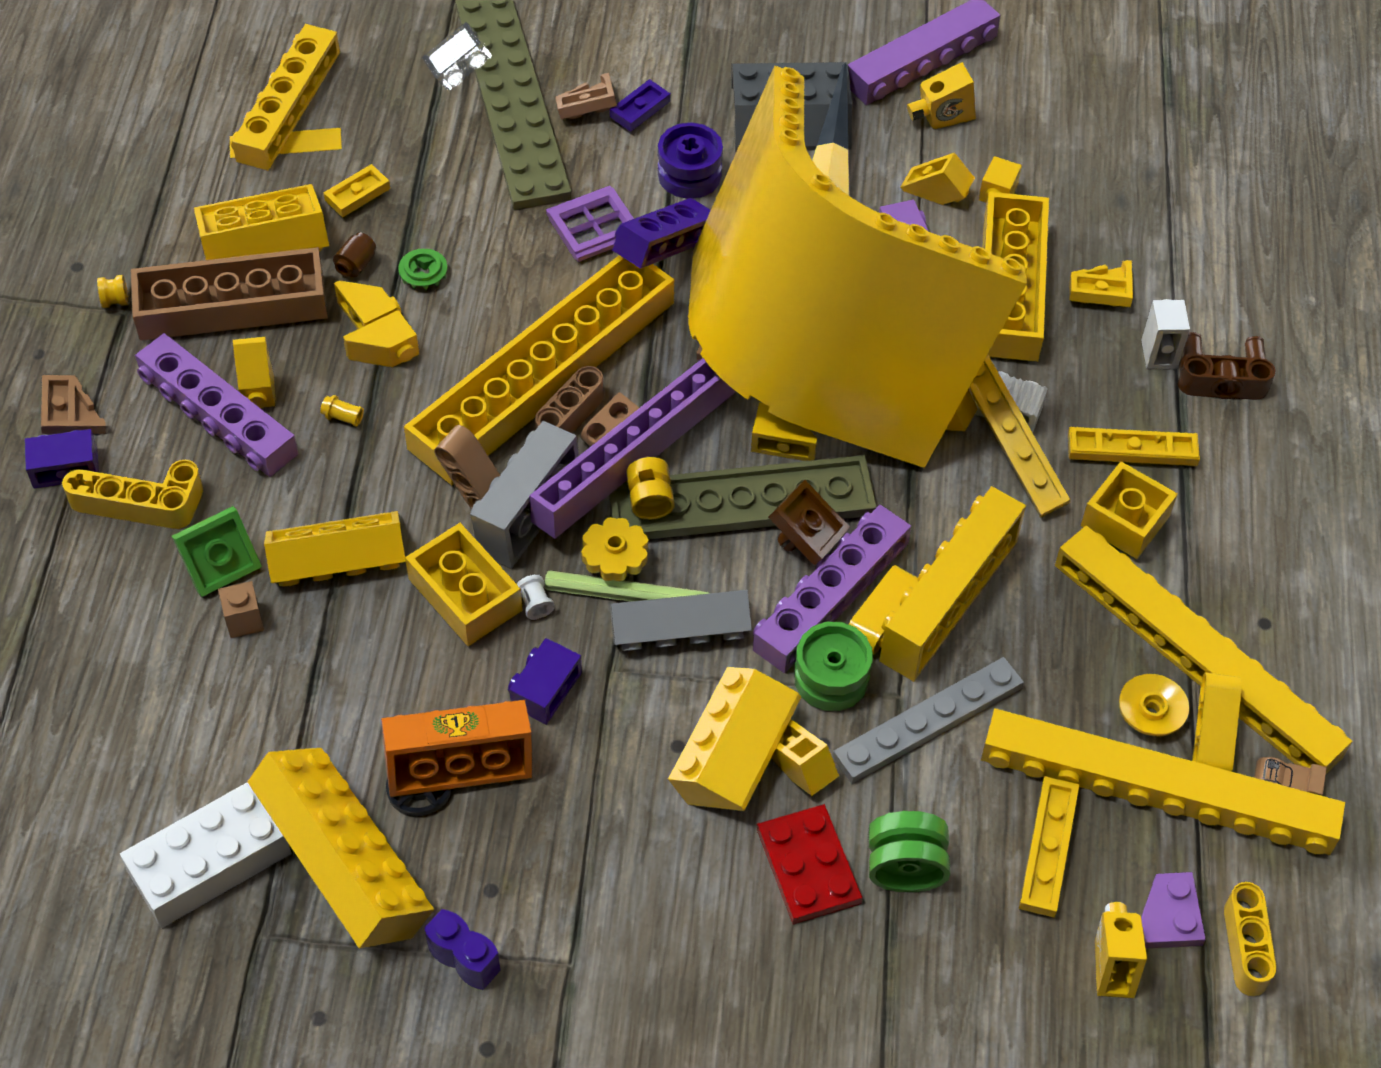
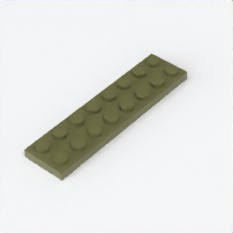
[609,455,877,539]

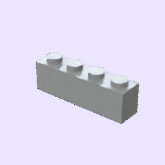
[610,590,752,651]

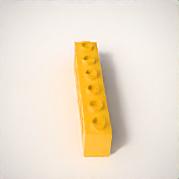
[231,24,340,171]

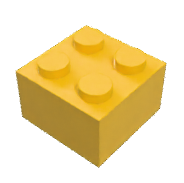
[1081,461,1178,559]

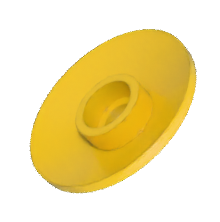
[1119,674,1189,736]

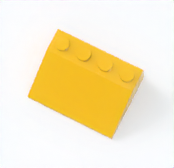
[194,184,329,260]

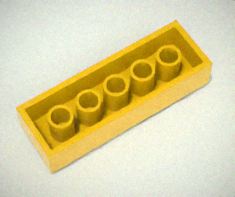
[982,192,1049,362]
[878,486,1026,682]
[247,748,434,949]

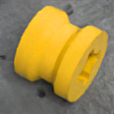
[97,275,128,308]

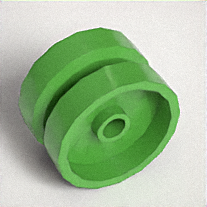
[794,622,873,711]
[868,811,950,892]

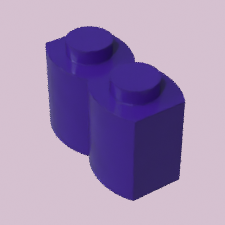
[424,909,501,990]

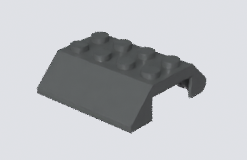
[731,62,852,151]

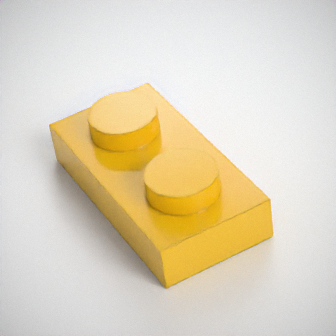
[323,164,391,218]

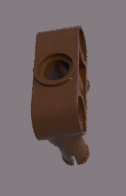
[1178,332,1276,400]

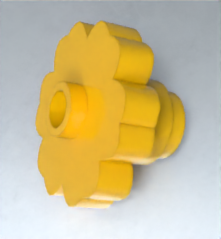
[581,517,648,581]

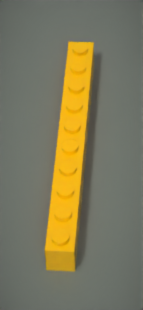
[1055,525,1352,774]
[981,708,1345,855]

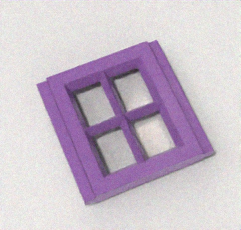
[546,186,634,262]

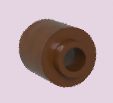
[333,232,376,277]

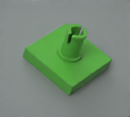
[172,506,262,597]

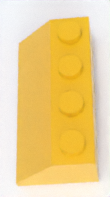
[264,511,406,586]
[668,667,801,811]

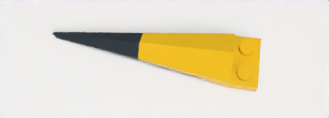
[813,63,849,195]

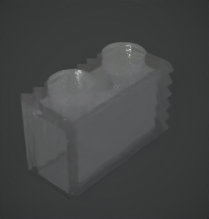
[422,21,492,90]

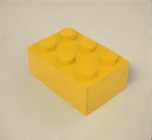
[405,522,523,646]

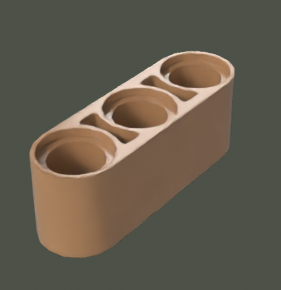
[535,366,604,433]
[434,425,500,509]

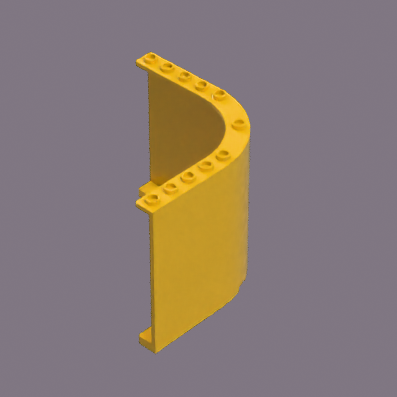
[688,65,1027,468]

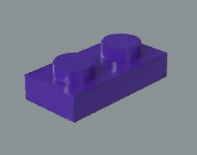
[610,79,671,132]

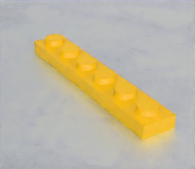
[969,355,1070,517]

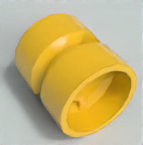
[626,457,674,520]

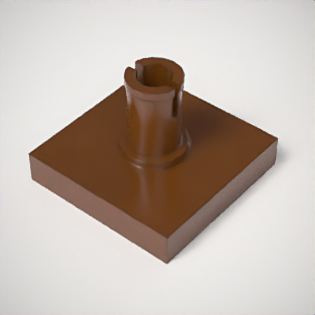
[768,480,850,566]

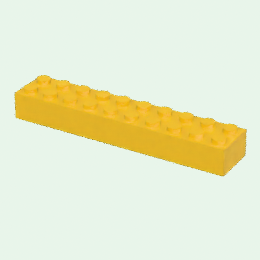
[404,255,675,485]

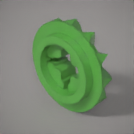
[398,249,448,290]

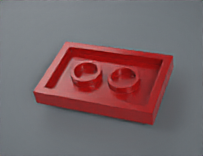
[757,804,862,925]

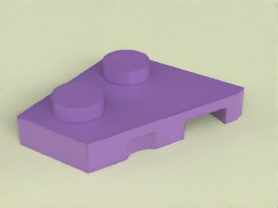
[1141,872,1206,948]

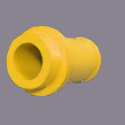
[320,395,364,427]

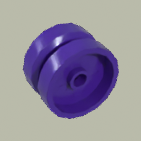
[658,122,723,199]

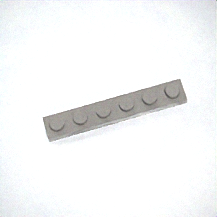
[832,657,1024,784]

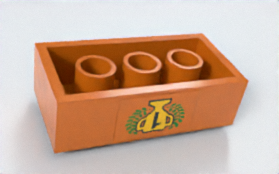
[381,700,532,797]

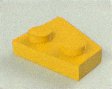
[1069,260,1133,307]

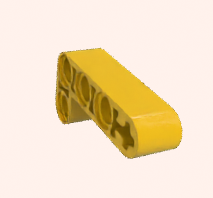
[62,460,203,529]

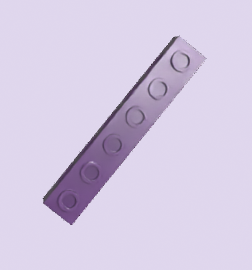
[135,333,298,477]
[753,505,911,674]

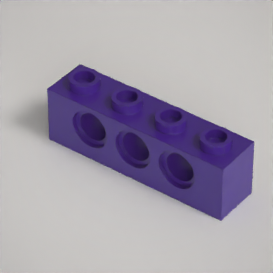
[612,198,711,269]

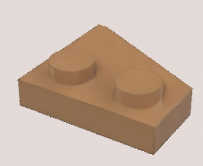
[556,73,617,119]
[41,375,106,434]

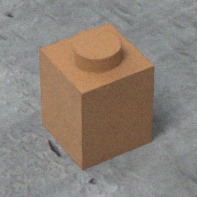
[218,581,264,638]

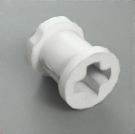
[517,575,554,620]

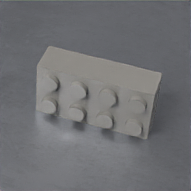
[470,421,579,569]

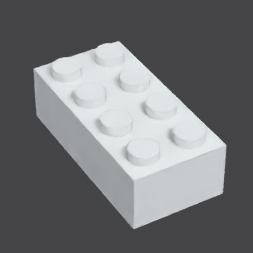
[120,783,292,929]

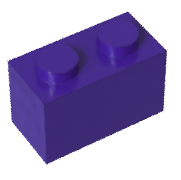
[25,429,99,489]
[508,638,582,725]

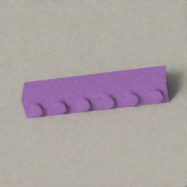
[848,0,1000,105]

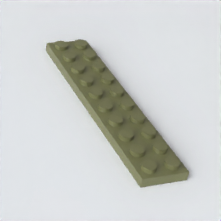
[455,0,572,210]

